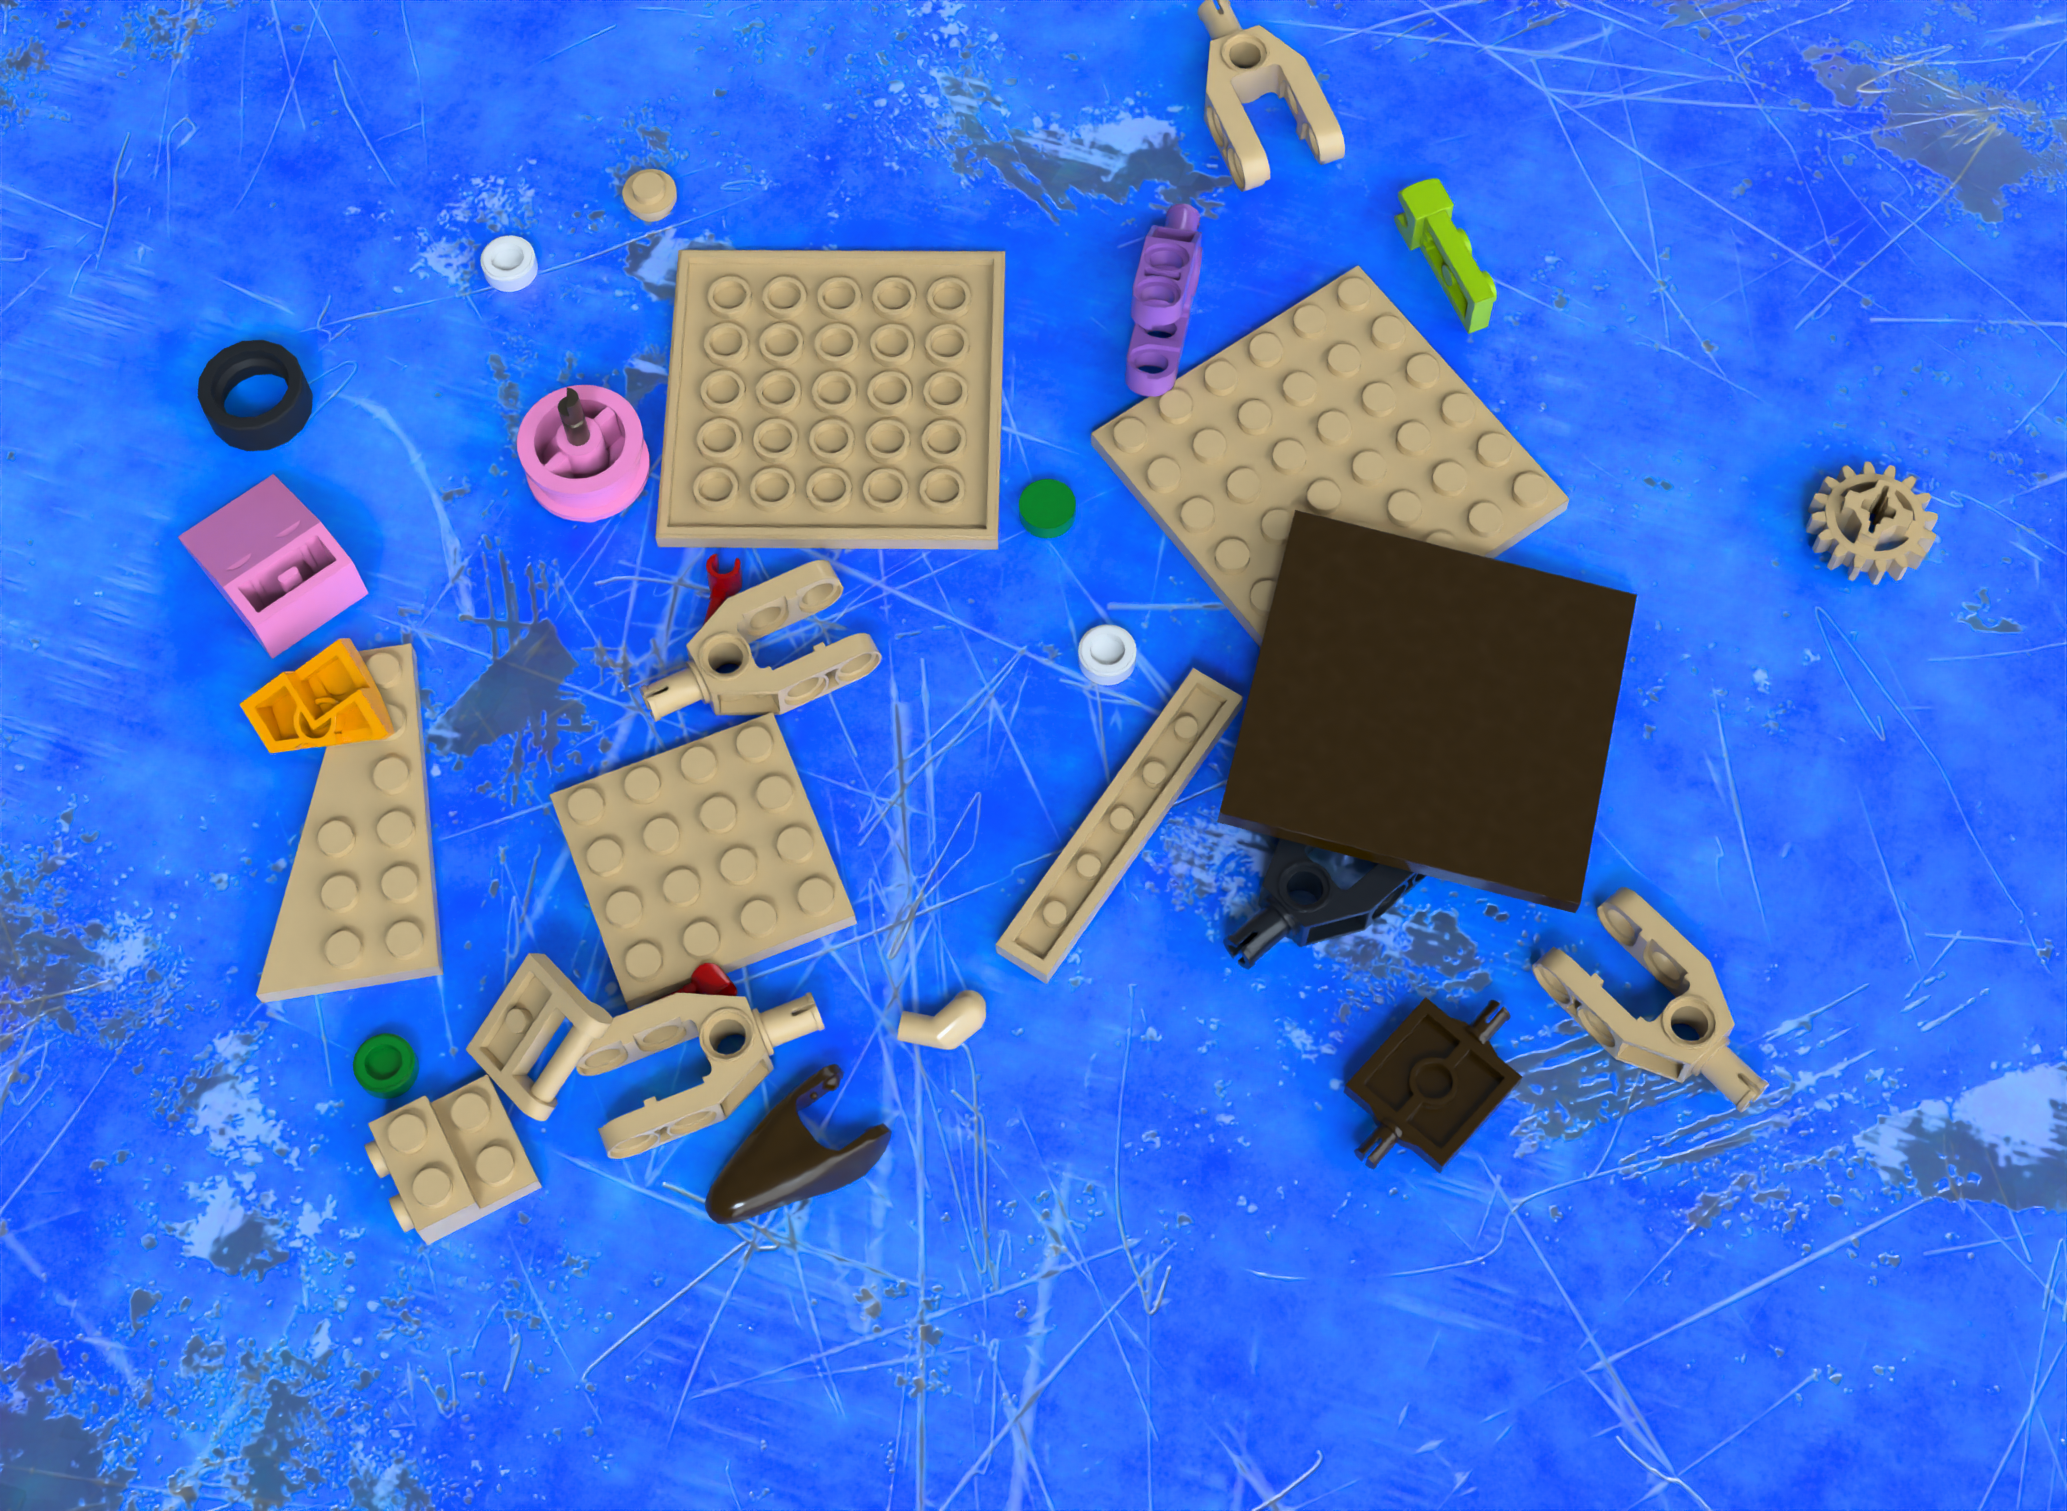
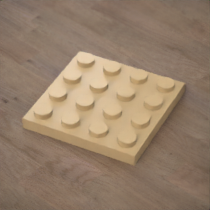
[549,712,857,1010]

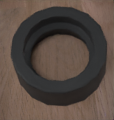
[198,340,313,451]

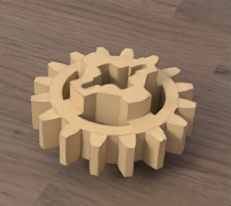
[1806,462,1938,585]

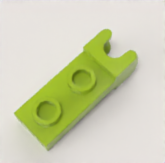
[1394,178,1497,334]

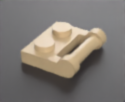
[465,953,613,1121]

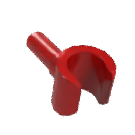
[703,554,742,625]
[649,963,737,1004]

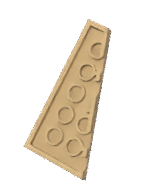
[256,643,444,1003]

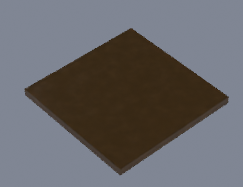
[1217,510,1637,913]

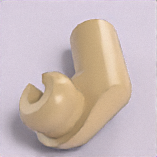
[897,990,986,1050]

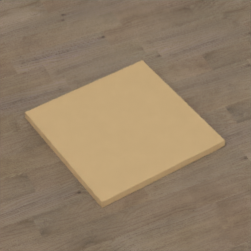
[655,250,1006,550]

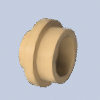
[622,169,677,222]

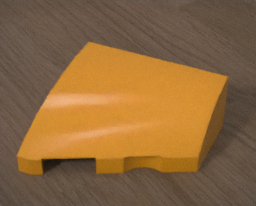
[239,638,395,753]

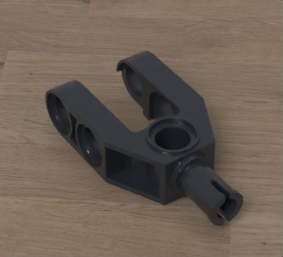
[1223,838,1426,970]

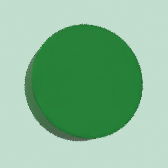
[1019,479,1076,538]
[353,1033,419,1099]

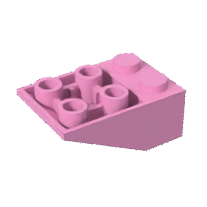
[178,474,369,659]

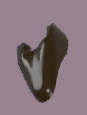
[705,1064,892,1224]

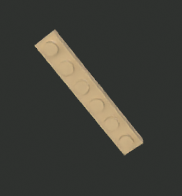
[996,668,1243,984]

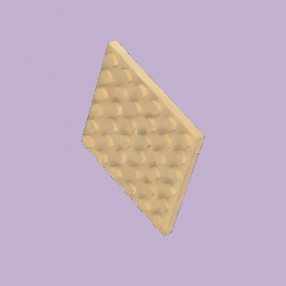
[1091,265,1570,648]

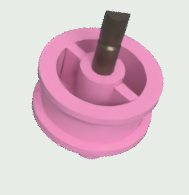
[517,385,650,523]

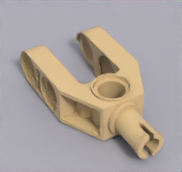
[1197,0,1345,192]
[639,560,882,722]
[1532,887,1769,1113]
[576,992,825,1159]

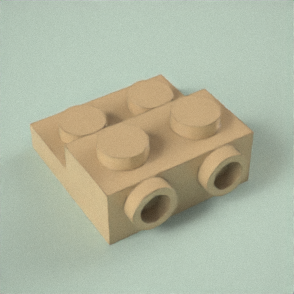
[364,1074,542,1245]

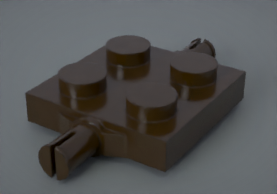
[1344,997,1522,1173]

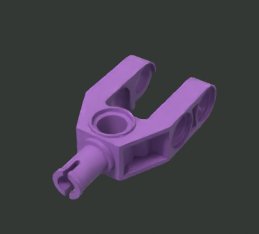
[1125,204,1203,397]

